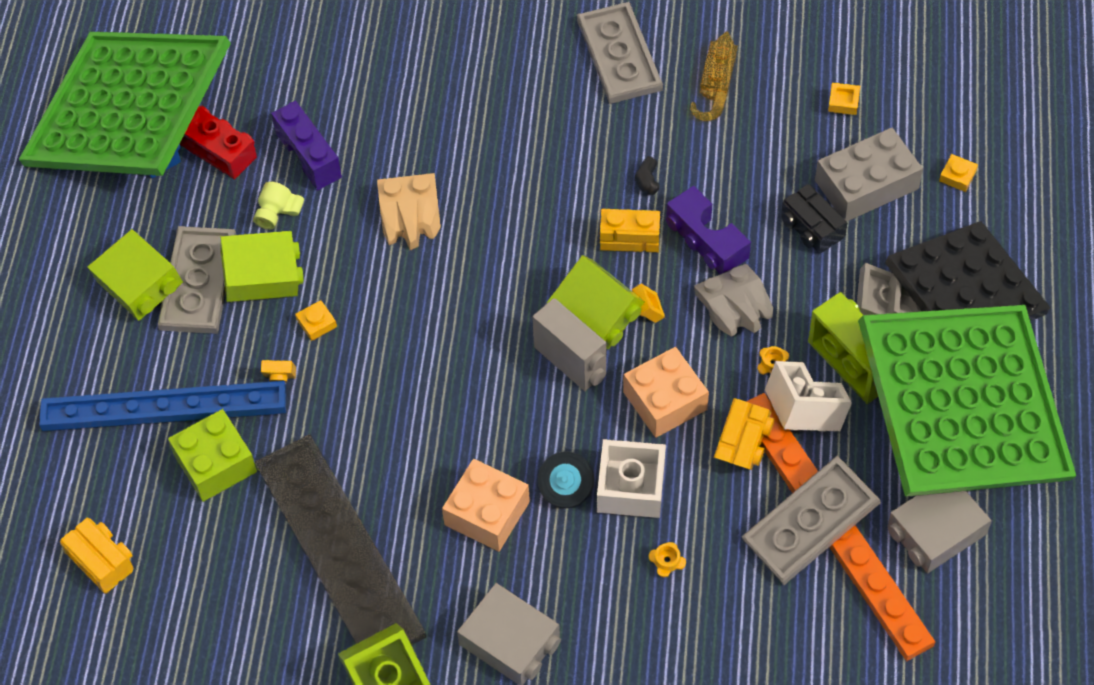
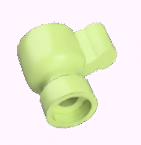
[253,181,305,230]

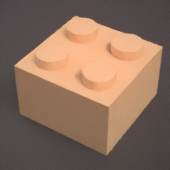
[623,347,709,438]
[442,458,530,552]

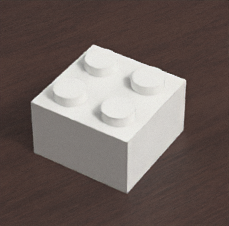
[597,439,666,518]

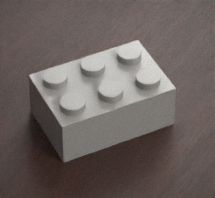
[815,128,923,221]

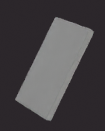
[577,2,663,104]
[158,226,236,334]
[742,455,881,585]

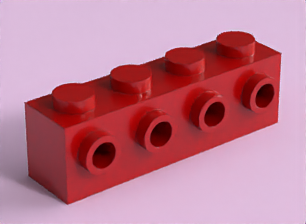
[179,105,257,180]

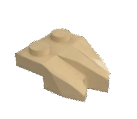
[377,173,441,250]

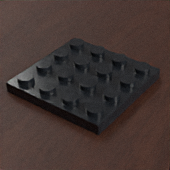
[885,221,1051,321]

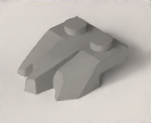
[857,263,922,315]
[694,264,773,337]

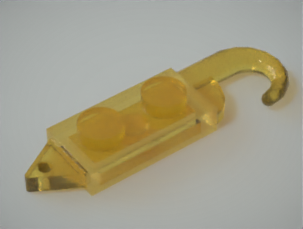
[690,31,738,121]

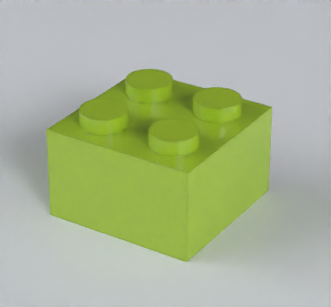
[168,409,257,502]
[338,623,430,685]

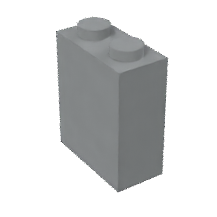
[532,298,606,391]
[887,491,992,574]
[457,583,561,685]

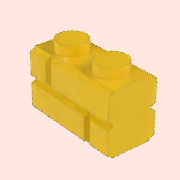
[600,209,660,252]
[714,398,775,470]
[60,518,134,594]

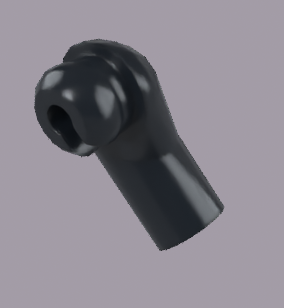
[634,156,660,196]

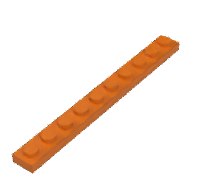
[746,393,935,661]

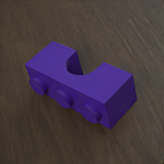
[271,100,342,191]
[666,185,751,274]

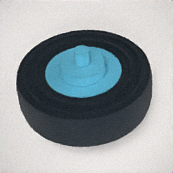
[538,451,595,508]

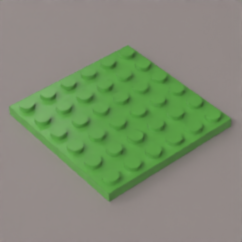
[19,32,231,176]
[858,305,1076,497]

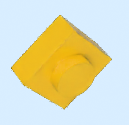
[828,83,860,115]
[939,154,978,192]
[632,283,665,323]
[295,300,337,341]
[261,360,296,383]

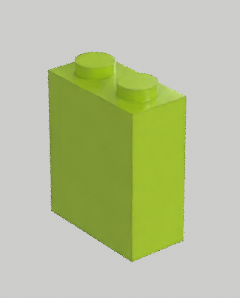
[88,229,183,321]
[220,231,303,302]
[547,255,645,349]

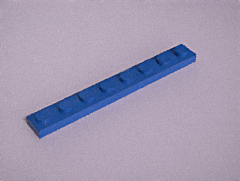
[39,381,286,431]

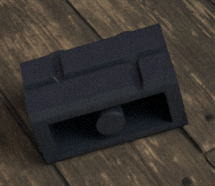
[781,184,848,254]

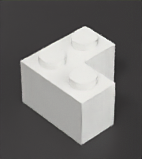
[765,361,852,431]

